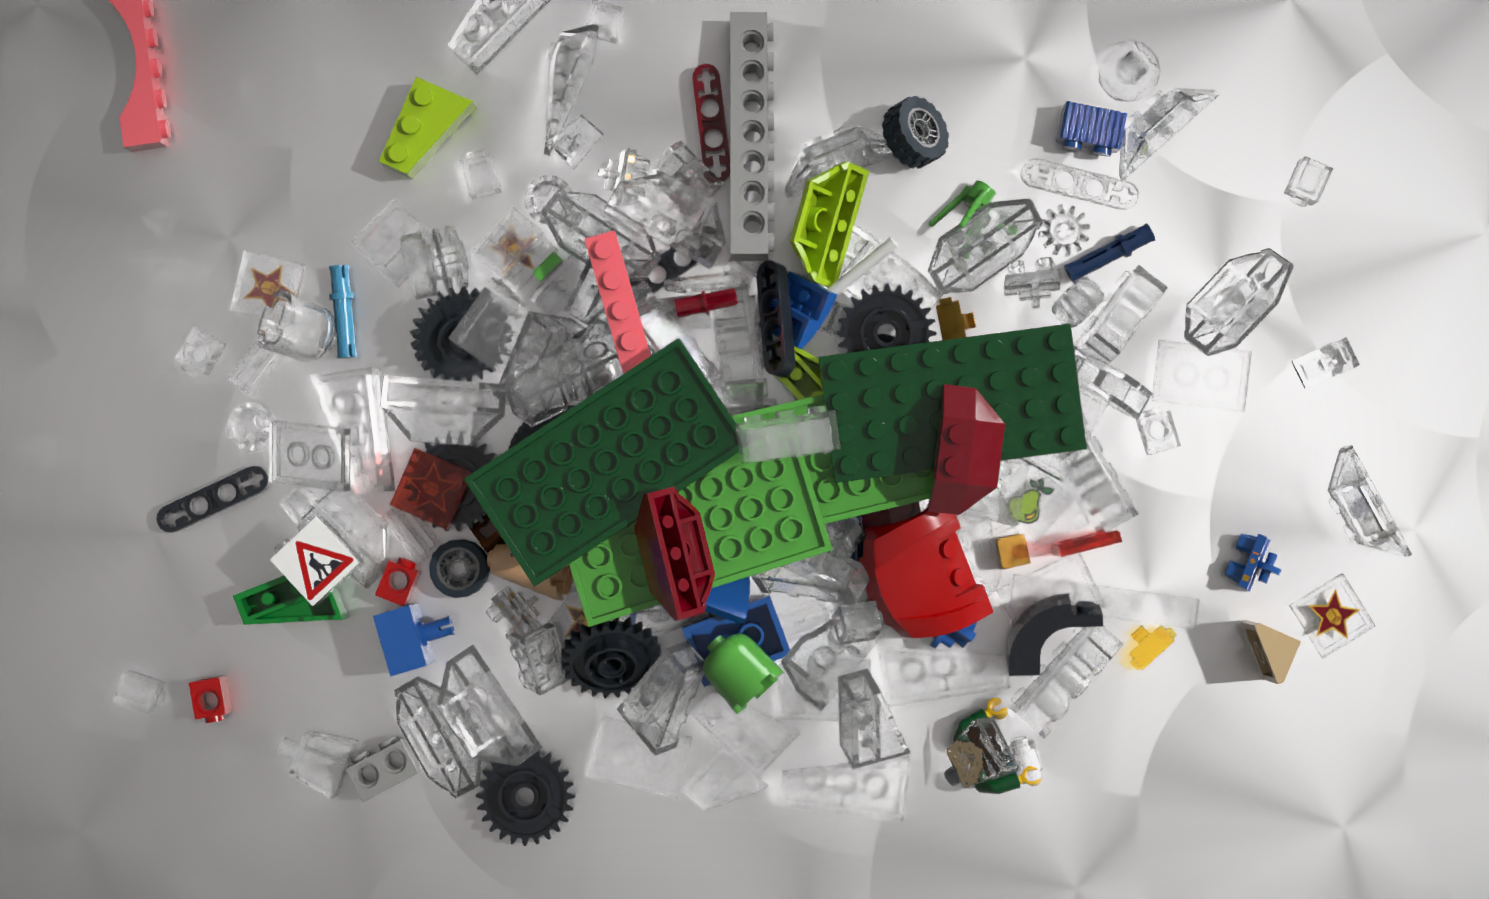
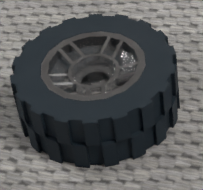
[882,96,949,169]

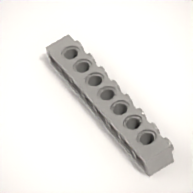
[730,12,774,261]

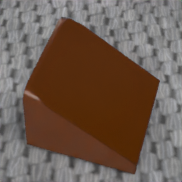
[469,514,506,553]

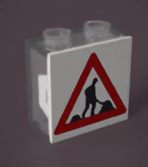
[270,516,365,606]

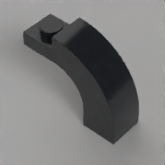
[1007,593,1103,676]

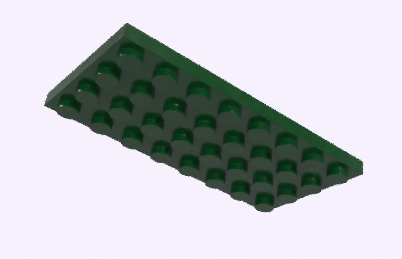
[818,323,1087,483]
[464,337,750,587]

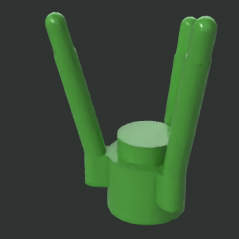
[929,180,996,261]

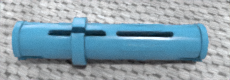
[329,265,357,359]

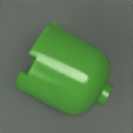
[703,633,784,715]

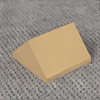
[1241,620,1301,684]

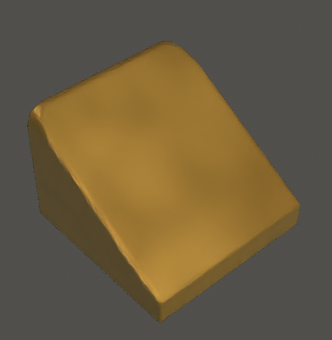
[994,533,1031,570]

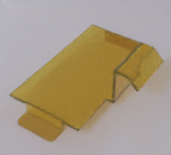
[1129,624,1177,670]

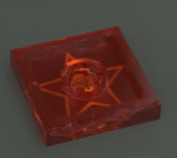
[390,448,472,530]
[1050,529,1122,557]

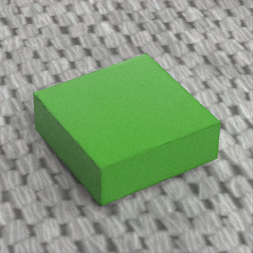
[533,252,565,284]

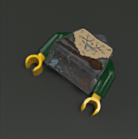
[944,698,1042,794]

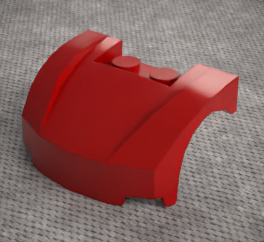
[859,507,994,639]

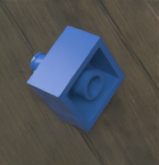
[373,603,455,677]

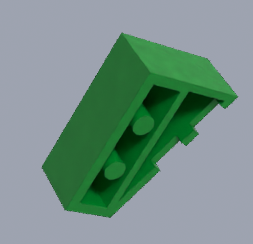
[233,576,349,625]

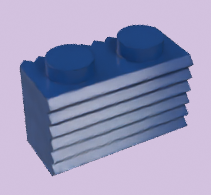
[1056,101,1127,157]

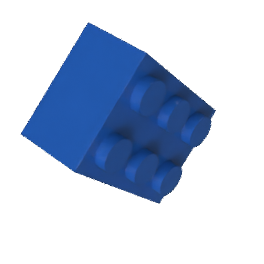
[682,594,792,687]

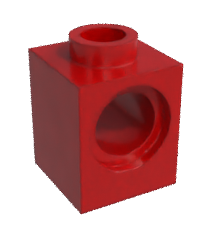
[375,557,422,607]
[189,675,232,723]

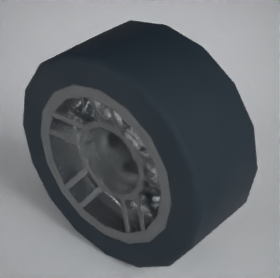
[429,539,490,598]

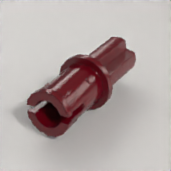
[674,288,738,319]

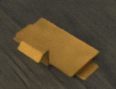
[936,297,976,340]

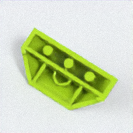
[789,161,869,288]

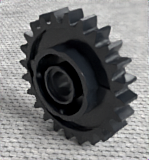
[836,283,937,353]
[410,286,511,385]
[405,433,497,532]
[561,617,661,699]
[475,745,576,846]

